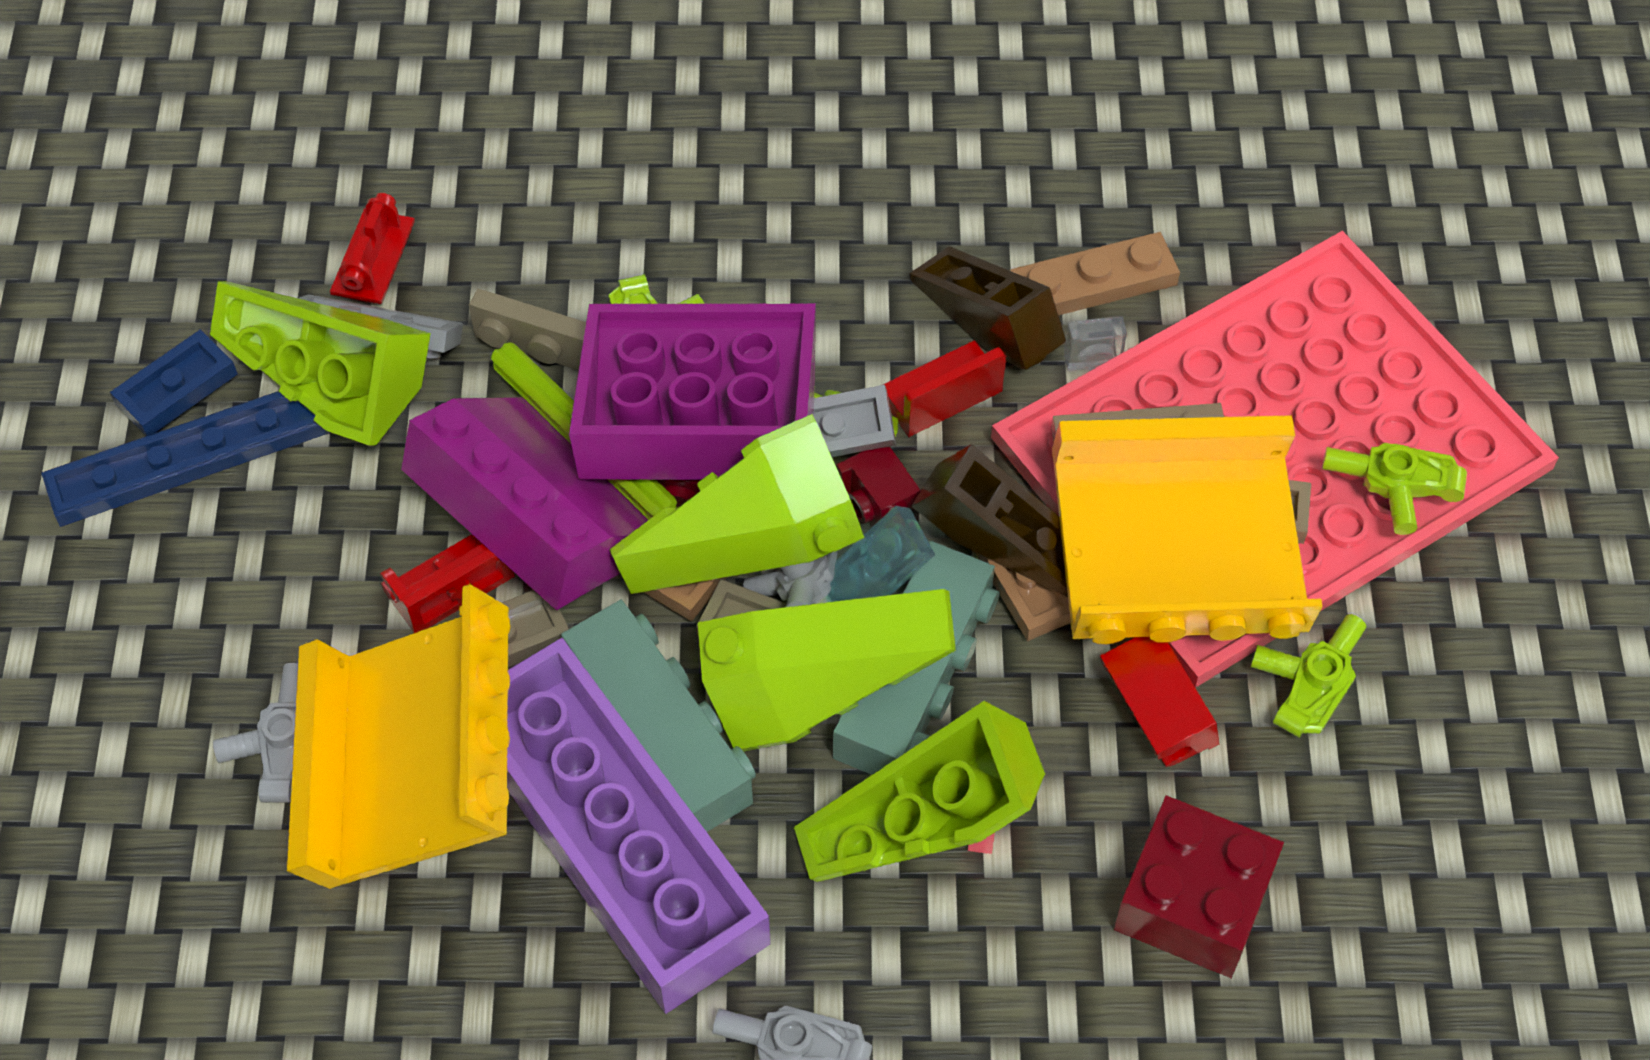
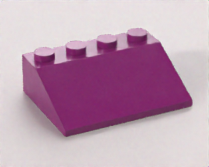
[569,304,816,480]
[401,397,648,611]

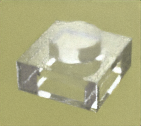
[1064,316,1127,371]

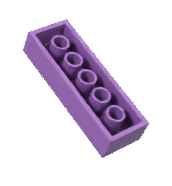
[507,638,770,1014]

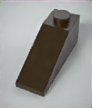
[909,246,1066,370]
[912,444,1068,597]

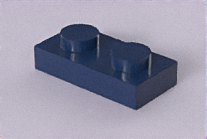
[110,329,238,436]

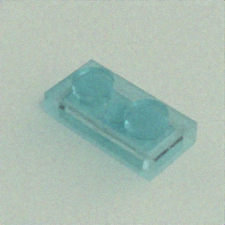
[828,506,935,602]

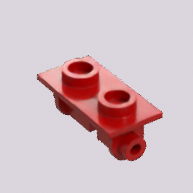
[330,193,415,304]

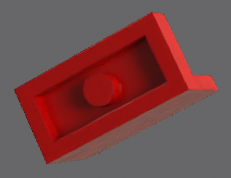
[883,340,1006,438]

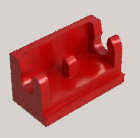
[380,533,515,633]
[1100,637,1219,767]

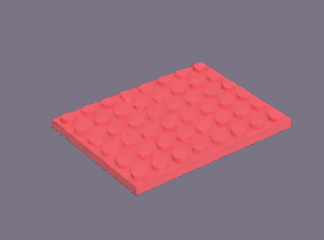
[991,231,1559,688]

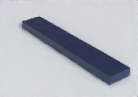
[41,391,331,527]

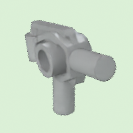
[743,551,838,607]
[213,663,298,803]
[712,1005,873,1060]

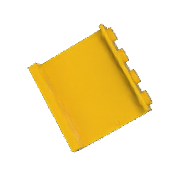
[1052,415,1323,644]
[287,584,510,889]

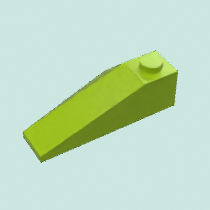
[210,281,431,446]
[610,414,864,594]
[698,589,956,752]
[794,701,1045,882]

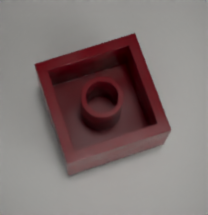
[1114,795,1284,979]

